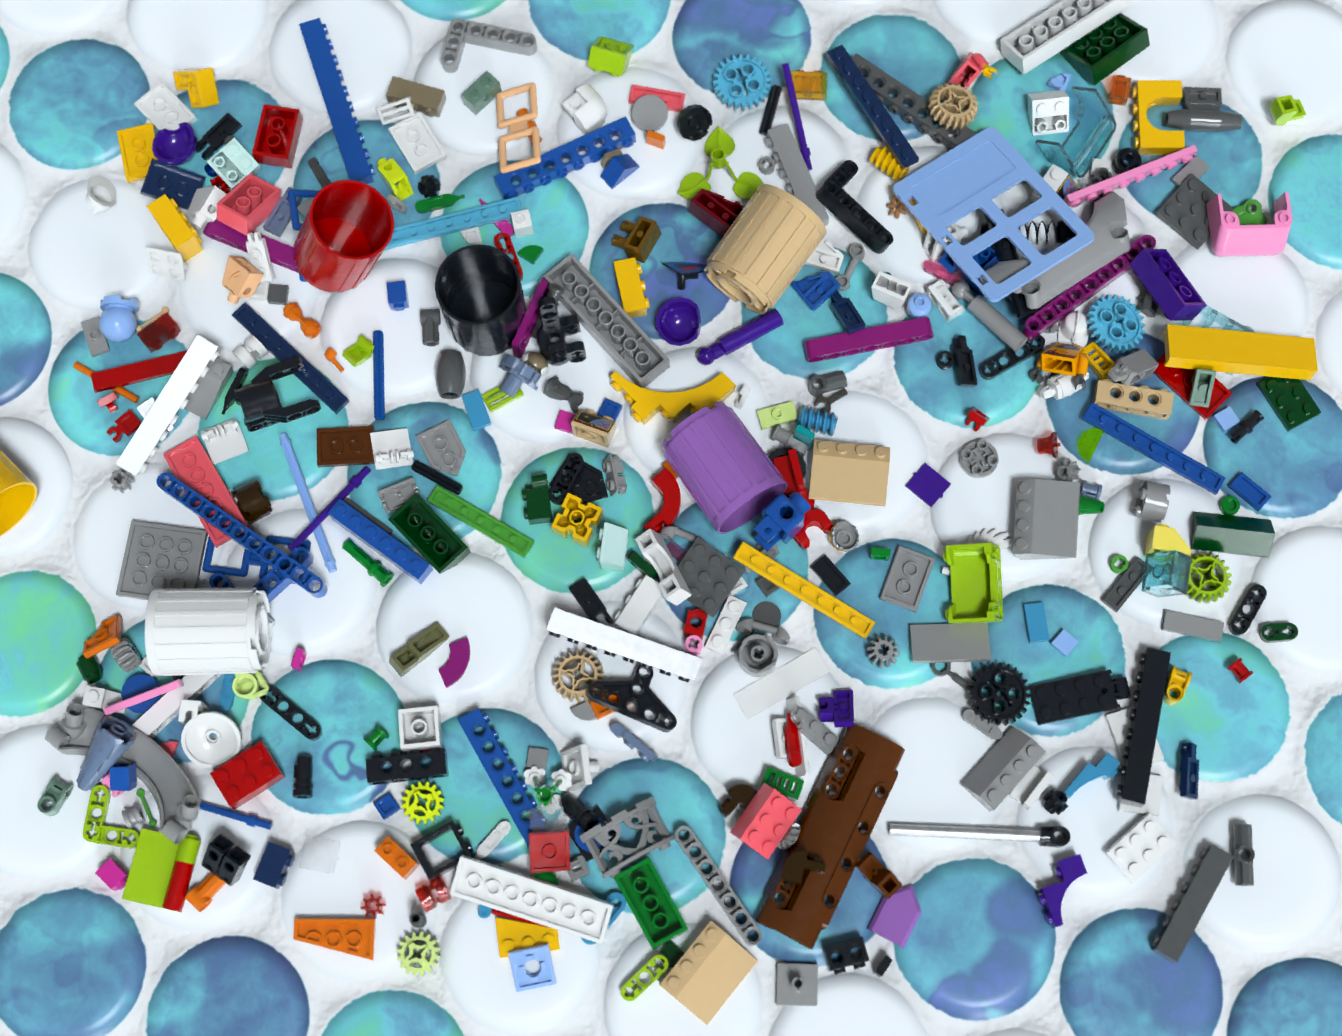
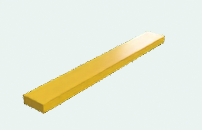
[732,542,875,639]

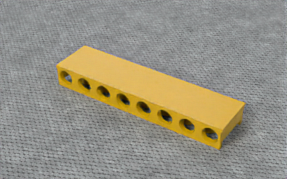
[1162,324,1318,380]

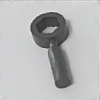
[931,662,972,691]

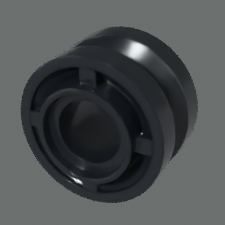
[1112,148,1142,175]

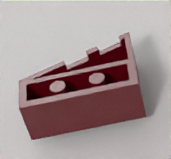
[689,188,744,237]

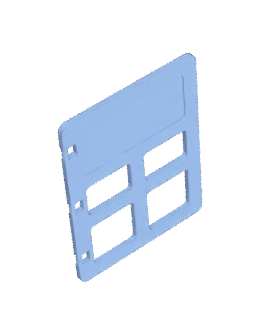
[893,127,1094,302]

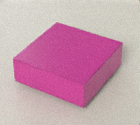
[554,410,576,434]
[290,648,307,671]

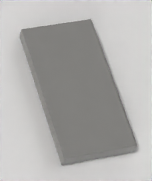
[909,623,991,663]

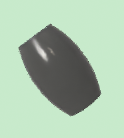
[435,350,466,399]

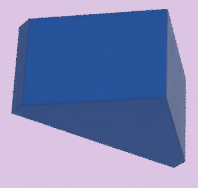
[600,153,640,190]

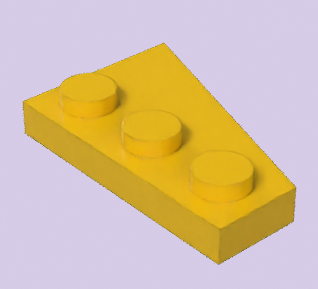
[495,917,560,958]

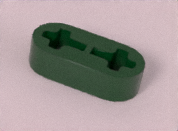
[626,550,658,579]
[1259,623,1298,643]

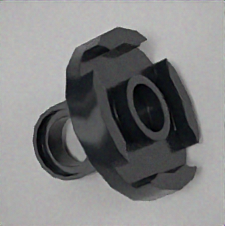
[676,104,713,141]

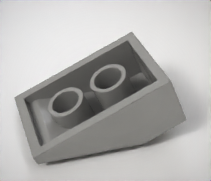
[184,358,234,420]

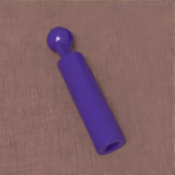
[697,308,784,366]

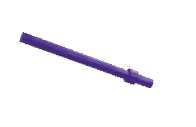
[782,63,813,171]
[287,466,371,552]

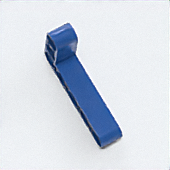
[209,547,314,603]

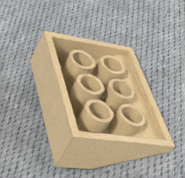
[808,440,890,507]
[660,921,758,1025]

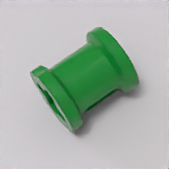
[363,725,389,751]

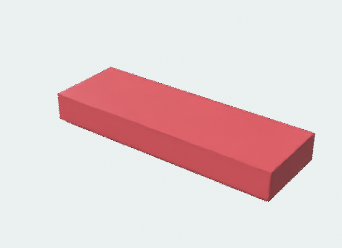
[629,84,685,112]

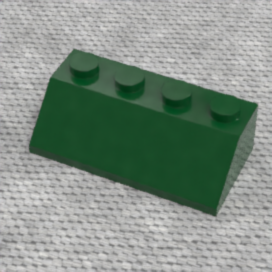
[388,493,471,574]

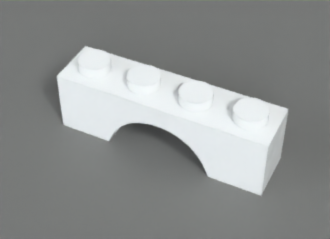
[635,528,692,606]

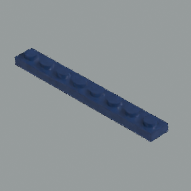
[826,45,919,170]
[232,302,350,414]

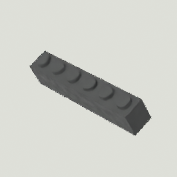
[1152,844,1234,963]

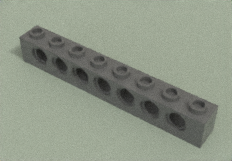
[852,53,975,151]

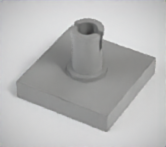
[776,963,818,1006]

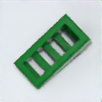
[761,767,805,800]

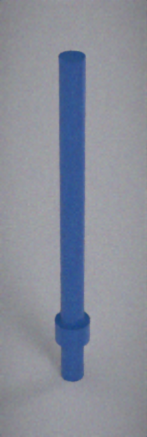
[199,801,273,830]

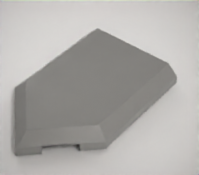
[416,419,466,476]

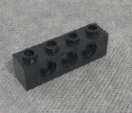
[366,748,449,786]

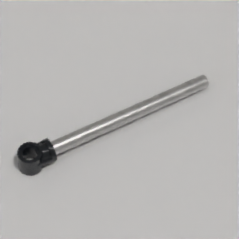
[889,824,1071,848]

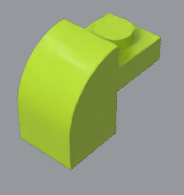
[1268,95,1306,126]

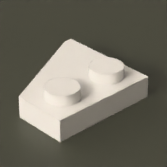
[804,239,844,274]

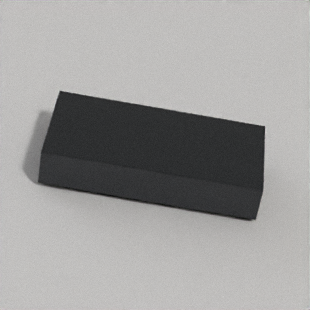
[811,555,851,597]

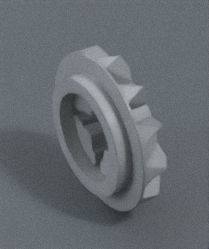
[777,821,800,850]

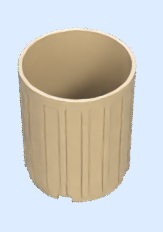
[704,184,827,314]

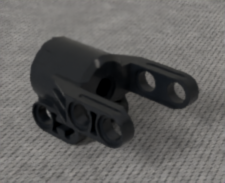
[537,297,586,366]
[233,357,321,432]

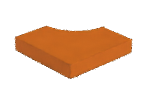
[83,614,122,659]

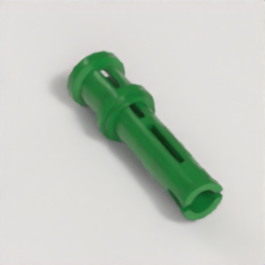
[342,539,394,587]

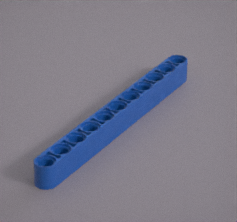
[156,473,328,598]

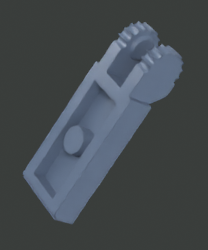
[263,187,303,238]
[610,723,658,763]

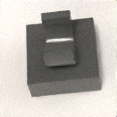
[1136,292,1158,317]

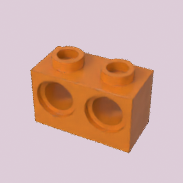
[374,836,419,880]

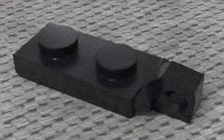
[953,335,978,387]

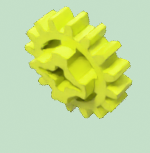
[401,781,445,825]

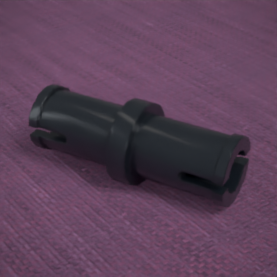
[1228,410,1264,444]

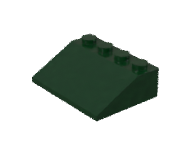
[1059,13,1150,86]

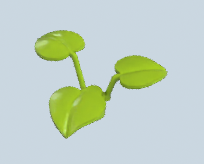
[678,126,764,200]

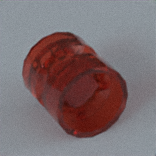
[415,876,452,912]

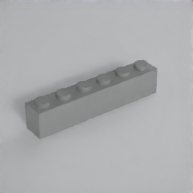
[765,123,829,226]

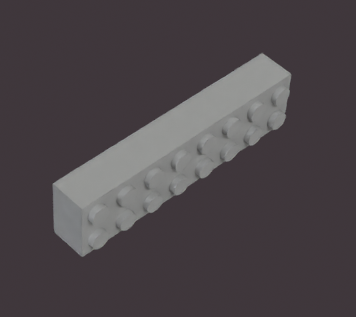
[543,253,670,388]

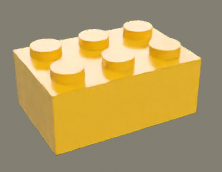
[146,194,203,262]

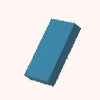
[461,389,491,431]
[1023,602,1050,643]

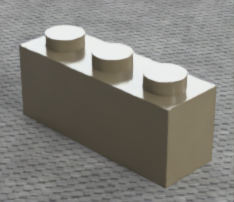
[386,76,447,118]

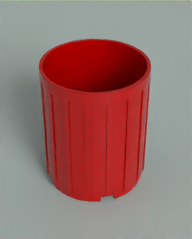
[293,180,394,293]

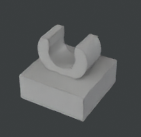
[567,855,590,882]

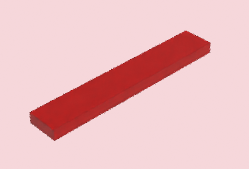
[91,350,188,393]

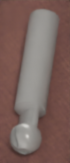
[952,281,1028,352]

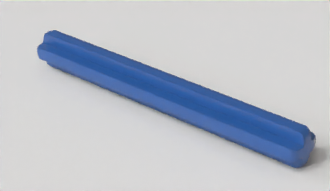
[373,330,385,420]

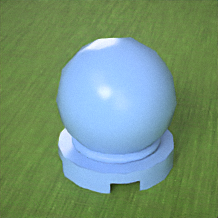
[99,295,139,342]

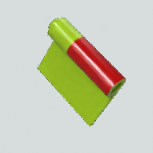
[122,828,201,913]

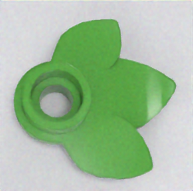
[1232,199,1267,225]

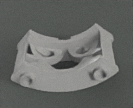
[579,797,675,879]

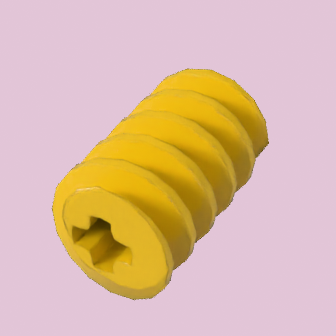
[869,146,910,182]

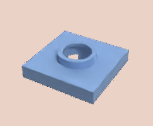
[508,943,557,992]

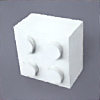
[398,706,443,752]

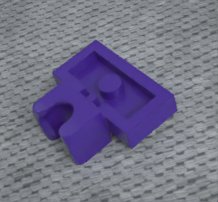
[818,690,854,727]

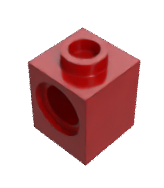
[684,609,708,640]

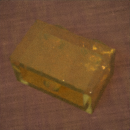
[791,70,827,101]

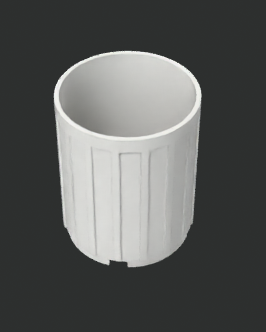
[145,588,271,676]

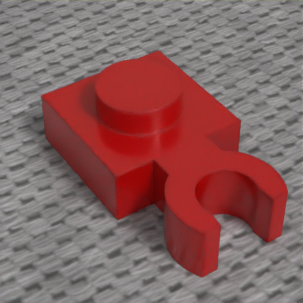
[107,409,141,443]

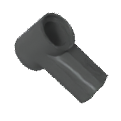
[420,309,441,347]
[808,370,847,397]

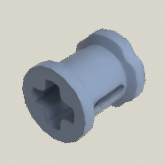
[1080,480,1102,500]

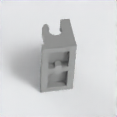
[377,477,421,514]

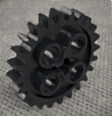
[967,662,1031,726]

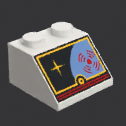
[1030,164,1080,220]

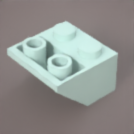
[207,138,262,189]
[597,522,629,571]

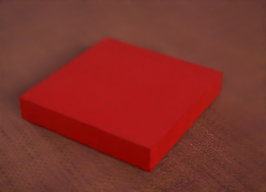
[528,829,570,873]

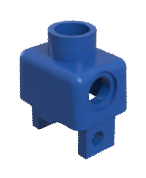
[754,492,811,552]

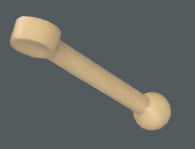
[136,307,169,332]

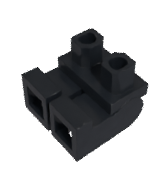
[201,834,251,887]

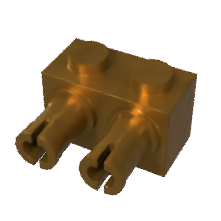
[612,216,662,263]

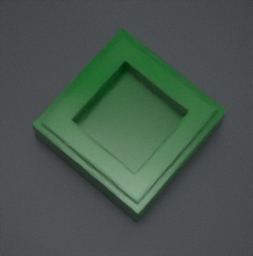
[870,547,891,561]

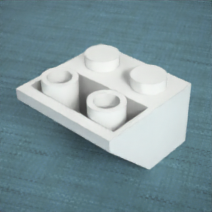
[1028,90,1069,136]

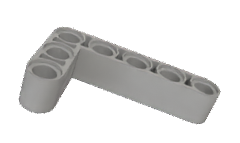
[441,18,537,73]

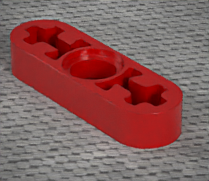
[494,232,523,281]

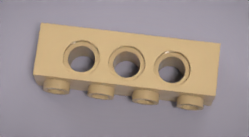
[1093,379,1174,420]

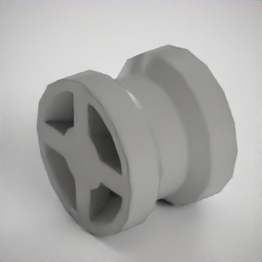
[122,804,145,829]

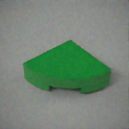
[518,245,544,265]

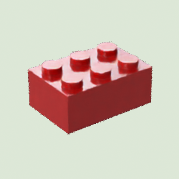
[252,104,303,169]
[210,741,285,810]

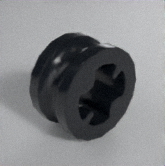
[936,351,954,370]

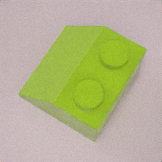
[588,36,634,76]

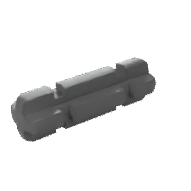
[308,157,331,188]

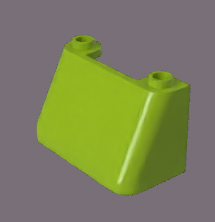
[943,543,1003,624]

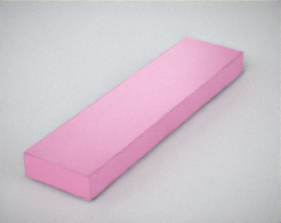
[103,679,184,715]

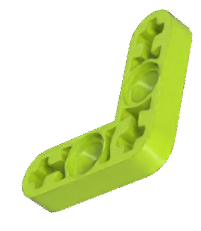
[83,785,140,848]

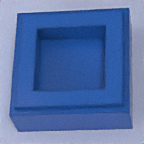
[597,398,623,422]
[373,792,401,820]

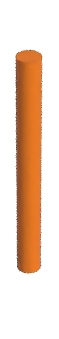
[73,361,140,404]

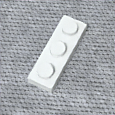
[705,595,747,656]

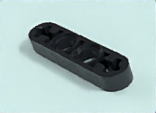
[980,335,1045,380]
[260,686,322,741]

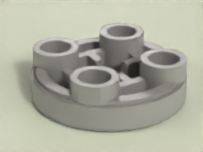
[631,95,668,132]
[960,439,999,478]

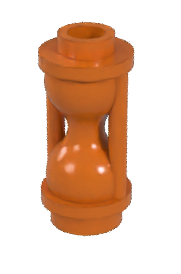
[283,302,322,339]

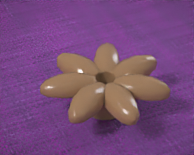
[886,196,906,219]

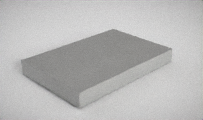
[879,545,936,613]

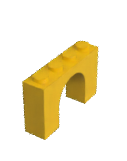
[1131,80,1185,155]

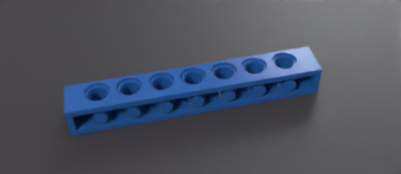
[494,116,636,200]
[458,708,547,848]

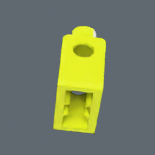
[377,158,414,201]

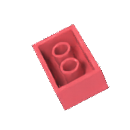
[217,173,281,236]
[730,783,802,859]

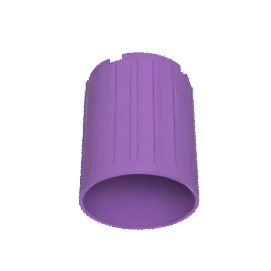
[662,402,788,534]

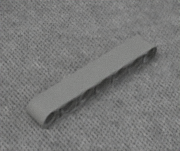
[675,826,762,946]

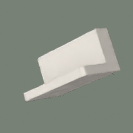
[1009,765,1054,810]

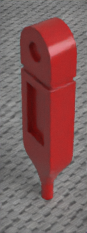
[784,713,802,767]

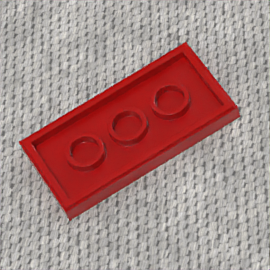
[1153,354,1232,421]

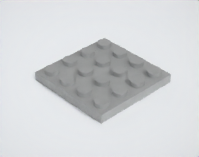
[116,521,208,600]

